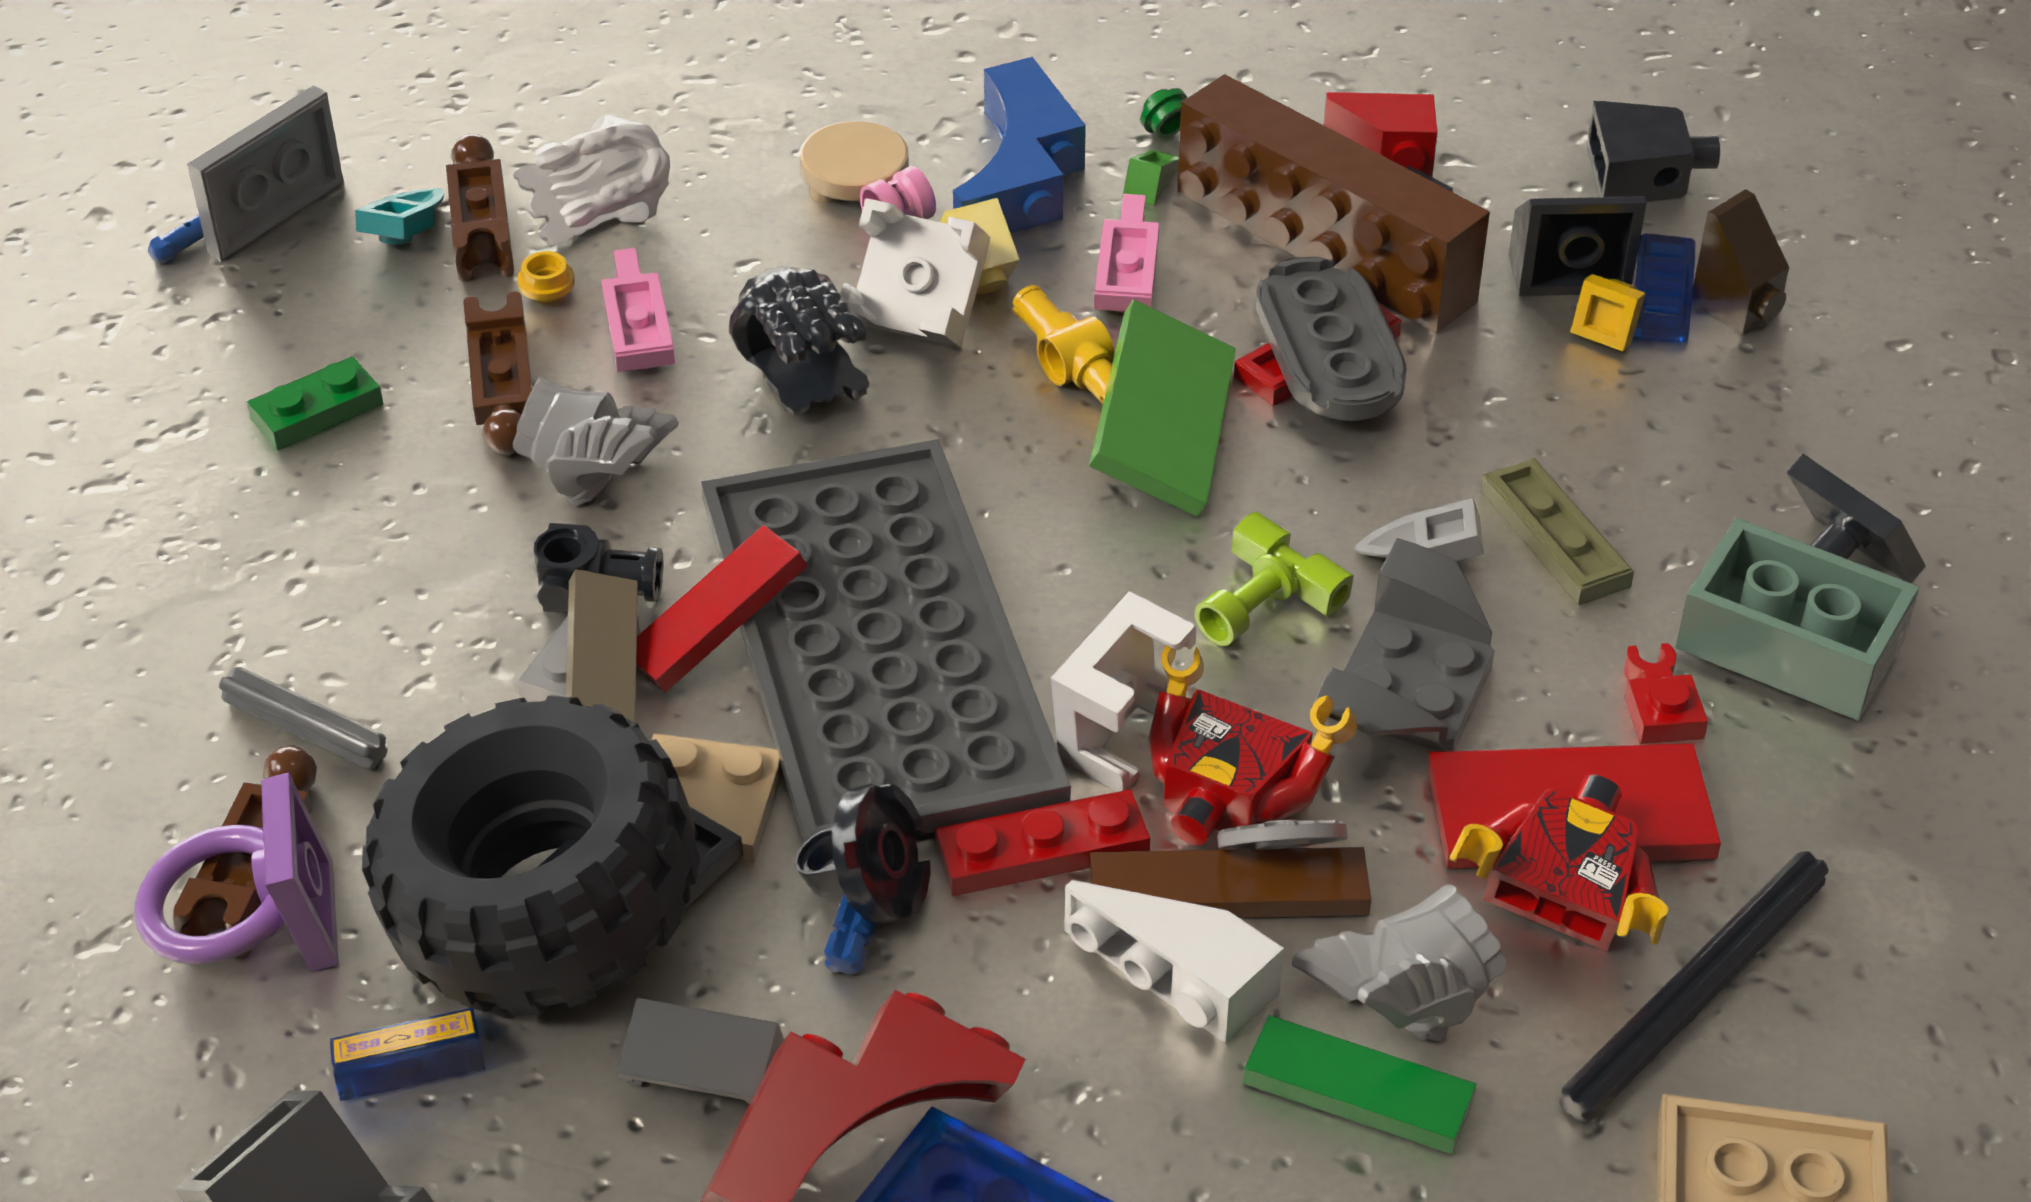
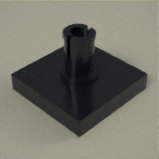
[1786,453,1926,583]

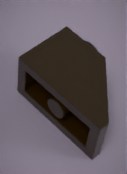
[1690,189,1789,335]

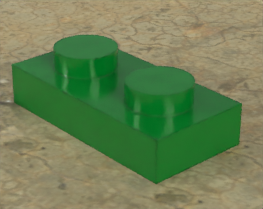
[246,356,383,451]

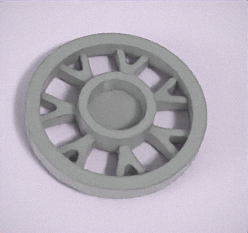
[1217,820,1348,850]

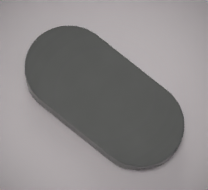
[1256,256,1407,421]

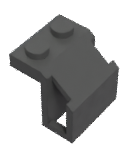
[174,1091,434,1202]

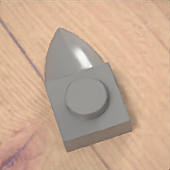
[1355,498,1484,563]

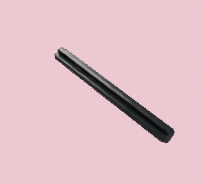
[1559,851,1829,1123]

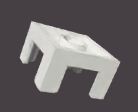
[840,198,991,348]
[1051,591,1197,792]

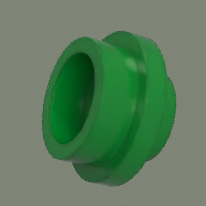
[1140,88,1188,138]

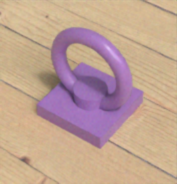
[134,772,339,972]

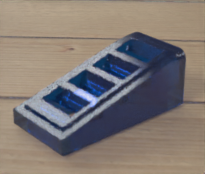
[1633,233,1696,343]

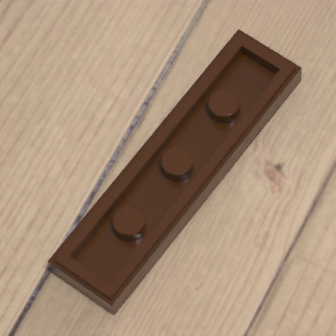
[1090,847,1371,918]

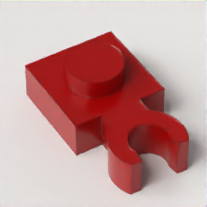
[1624,643,1708,744]

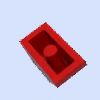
[1323,92,1438,177]

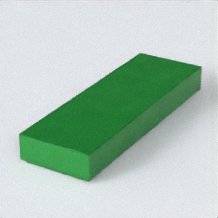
[1243,1015,1477,1154]

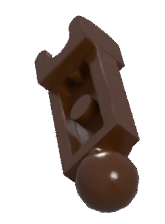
[446,133,515,282]
[463,291,532,456]
[173,745,317,959]

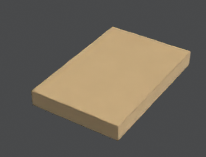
[1657,1094,1891,1202]

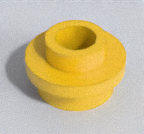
[517,251,575,303]

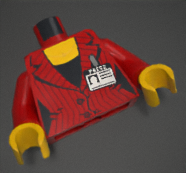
[1149,645,1357,845]
[1449,775,1669,952]

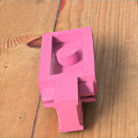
[1094,194,1159,312]
[601,248,675,372]

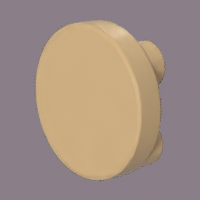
[800,121,909,203]

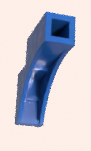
[953,57,1086,233]

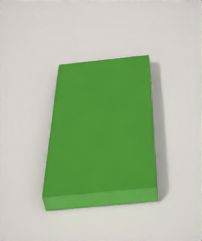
[1089,299,1236,516]

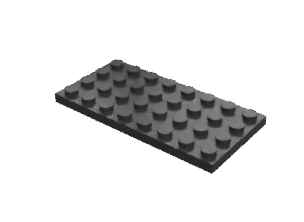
[701,439,1071,844]

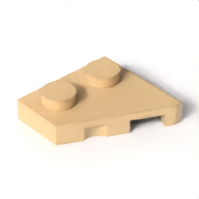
[652,733,783,863]

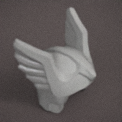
[513,377,679,507]
[1292,885,1507,1042]

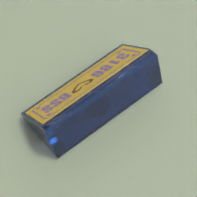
[330,1008,486,1102]

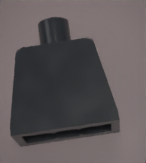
[1586,101,1720,202]

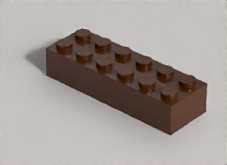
[1177,74,1490,334]

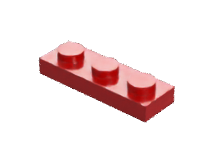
[935,789,1151,897]

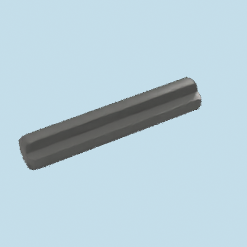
[219,667,388,770]

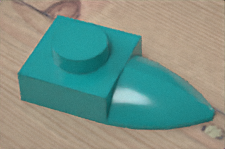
[355,188,444,244]

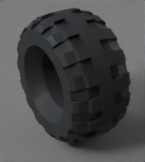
[362,695,700,1016]

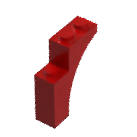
[700,990,1026,1202]

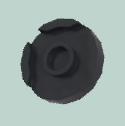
[794,784,931,924]

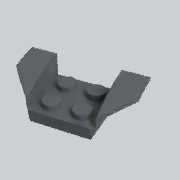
[1311,538,1494,752]

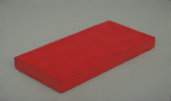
[1427,743,1721,869]

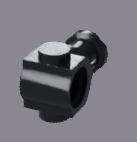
[534,523,664,613]

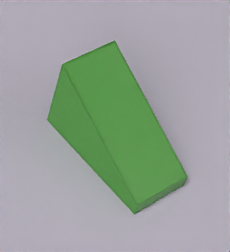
[1122,149,1179,206]

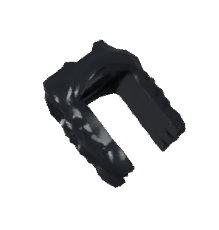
[729,267,870,417]

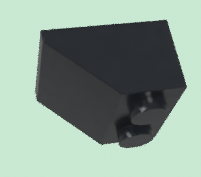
[1509,196,1647,296]

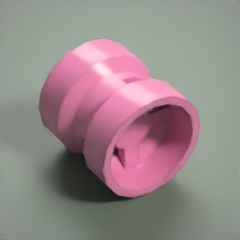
[860,166,936,219]

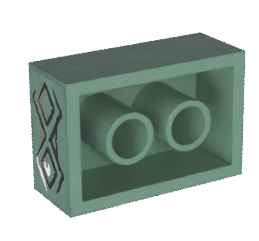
[1675,518,1920,721]

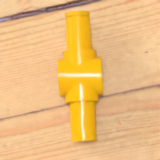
[1012,285,1114,404]

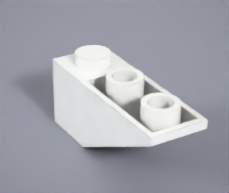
[1064,880,1284,1043]

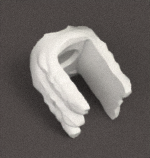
[513,114,670,247]

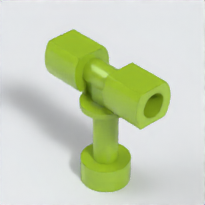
[1194,512,1354,646]

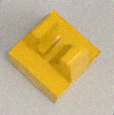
[1570,274,1645,351]

